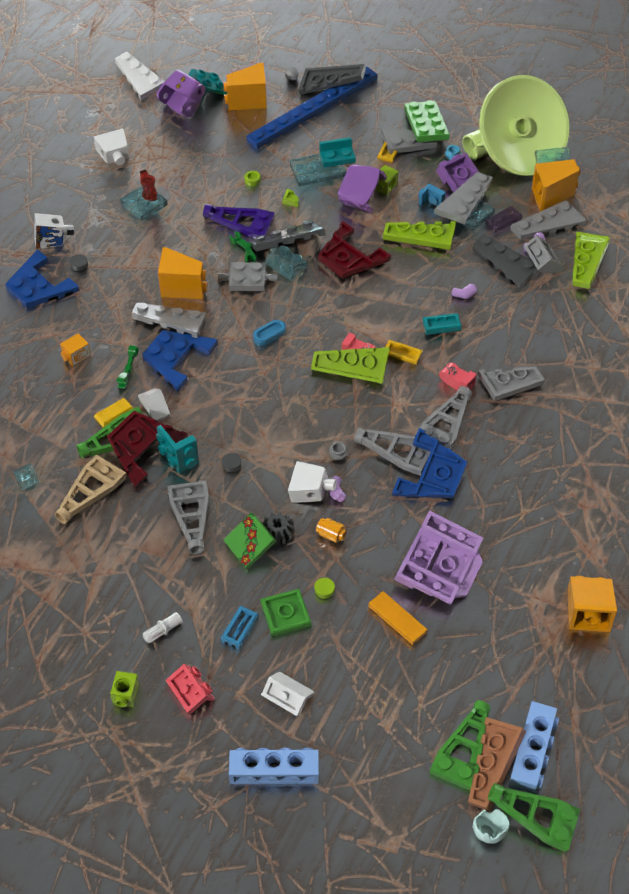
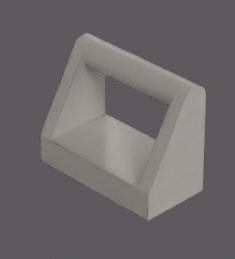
[524,235,564,273]

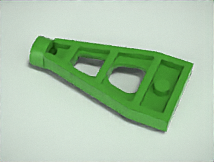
[76,407,143,459]
[430,700,491,790]
[488,783,580,852]

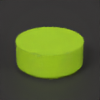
[244,171,261,186]
[314,578,335,599]

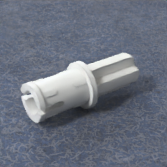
[143,612,183,643]

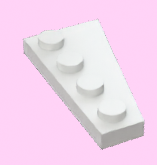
[115,52,165,100]

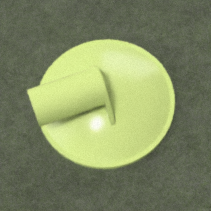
[462,75,569,176]

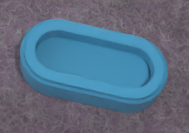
[253,320,286,346]

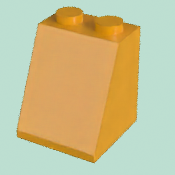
[223,62,267,111]
[532,159,581,212]
[158,247,208,299]
[568,576,617,632]

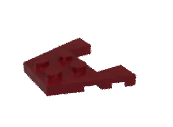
[318,221,391,278]
[107,411,188,488]

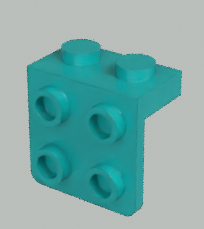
[188,69,227,104]
[156,425,199,474]

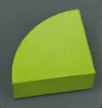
[282,189,299,207]

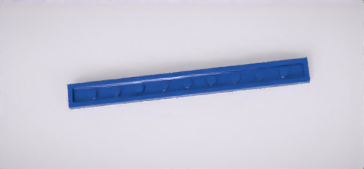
[246,67,377,149]

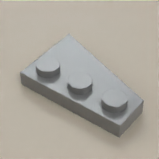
[381,128,437,154]

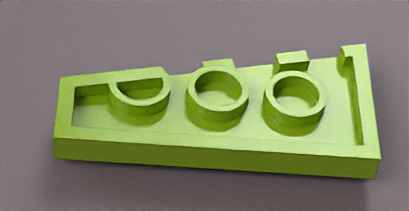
[383,221,456,250]
[573,231,610,289]
[311,347,390,384]

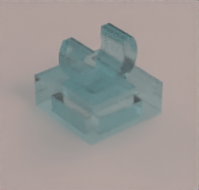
[13,463,40,490]

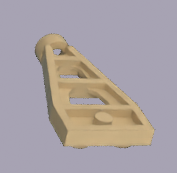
[54,455,127,524]

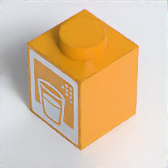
[60,333,91,366]

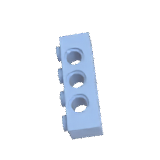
[508,701,559,794]
[229,748,319,784]

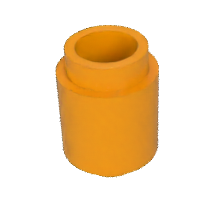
[316,518,347,543]

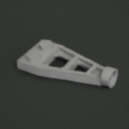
[414,386,472,450]
[354,428,431,476]
[167,480,209,555]

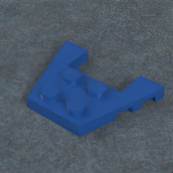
[5,250,80,308]
[142,330,218,392]
[392,428,467,498]

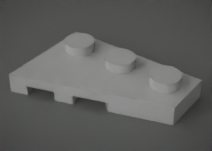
[478,367,545,401]

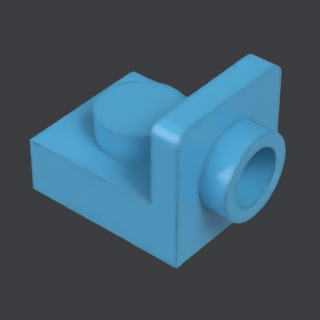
[418,184,446,206]

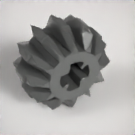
[262,511,295,546]

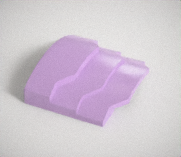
[394,510,483,605]

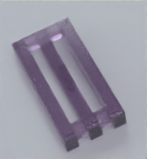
[485,206,523,234]

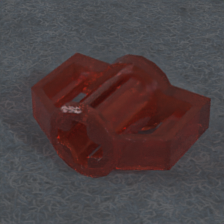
[140,169,157,202]

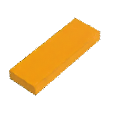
[368,591,428,645]

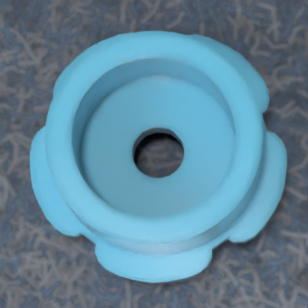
[445,145,461,159]

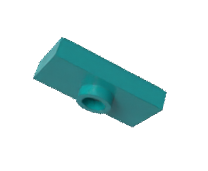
[422,313,462,335]

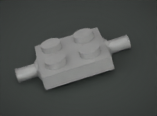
[218,262,278,291]

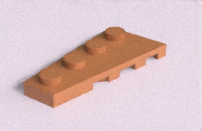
[468,717,526,811]

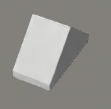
[138,388,171,422]

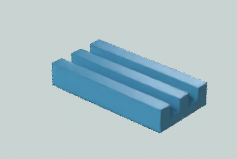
[221,606,259,649]

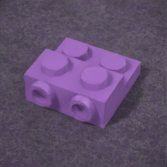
[436,153,480,193]

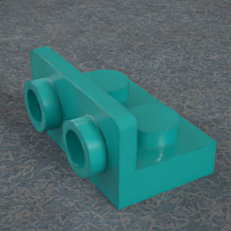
[319,137,356,168]

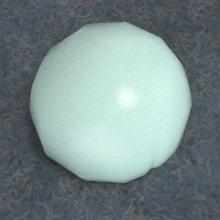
[472,809,510,844]

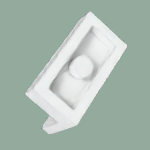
[261,672,315,716]

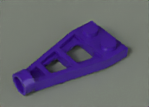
[203,204,275,238]

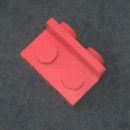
[165,664,215,714]

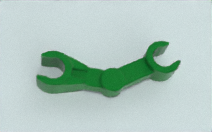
[229,231,256,263]
[116,345,139,389]

